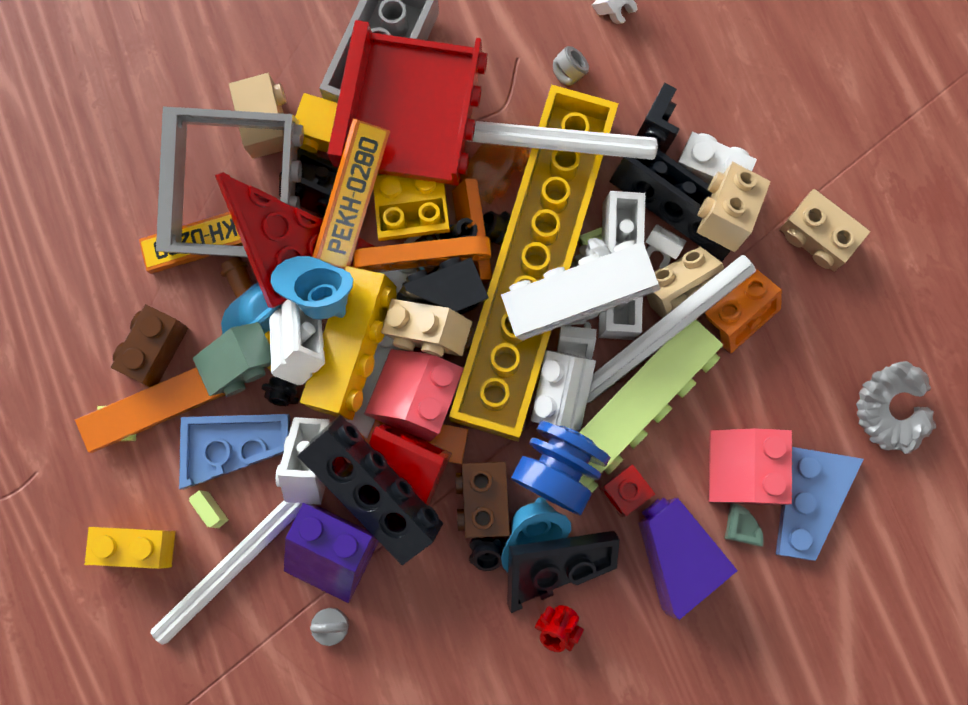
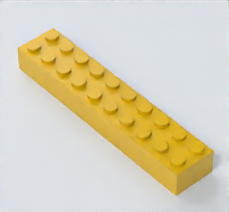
[449,84,619,442]

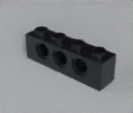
[609,149,731,261]
[297,415,443,565]

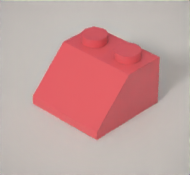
[364,349,464,442]
[709,428,792,506]

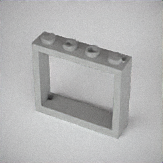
[156,106,304,258]

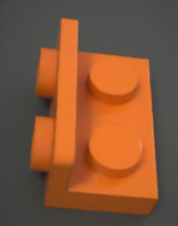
[705,269,782,354]

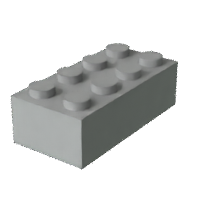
[319,0,439,103]

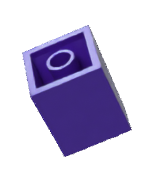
[638,497,738,620]
[284,503,379,603]

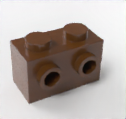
[110,304,188,387]
[455,462,510,538]

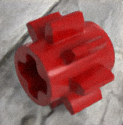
[535,605,584,652]

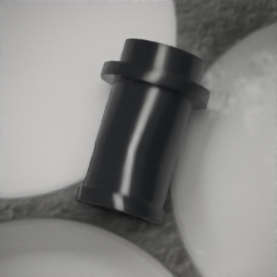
[440,218,478,240]

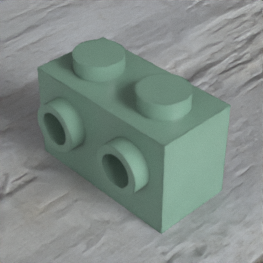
[193,322,271,397]

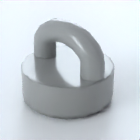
[553,46,589,86]
[310,607,349,646]

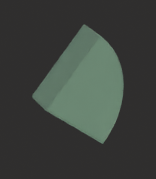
[725,503,764,547]

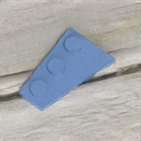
[179,414,291,490]
[776,447,864,561]

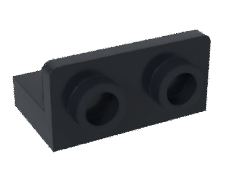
[636,82,680,153]
[279,148,339,218]

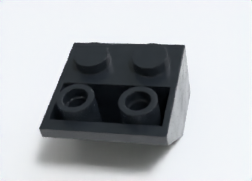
[397,256,489,315]

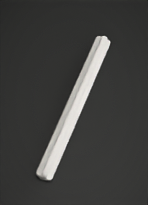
[467,121,658,160]
[587,255,756,403]
[151,501,303,645]

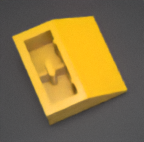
[373,175,450,241]

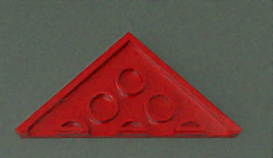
[215,172,376,308]

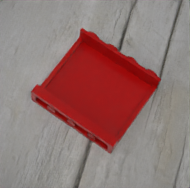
[327,20,488,186]

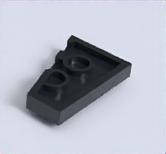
[507,531,620,613]

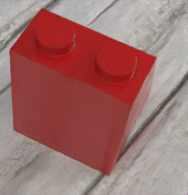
[369,424,452,518]

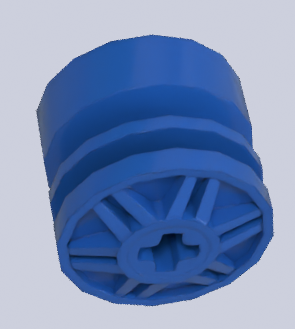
[511,421,611,516]

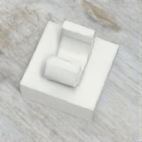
[592,0,638,24]
[646,224,686,268]
[557,322,597,359]

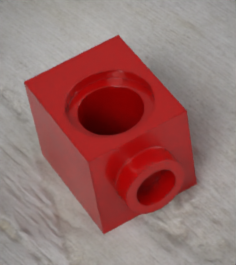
[599,464,655,517]

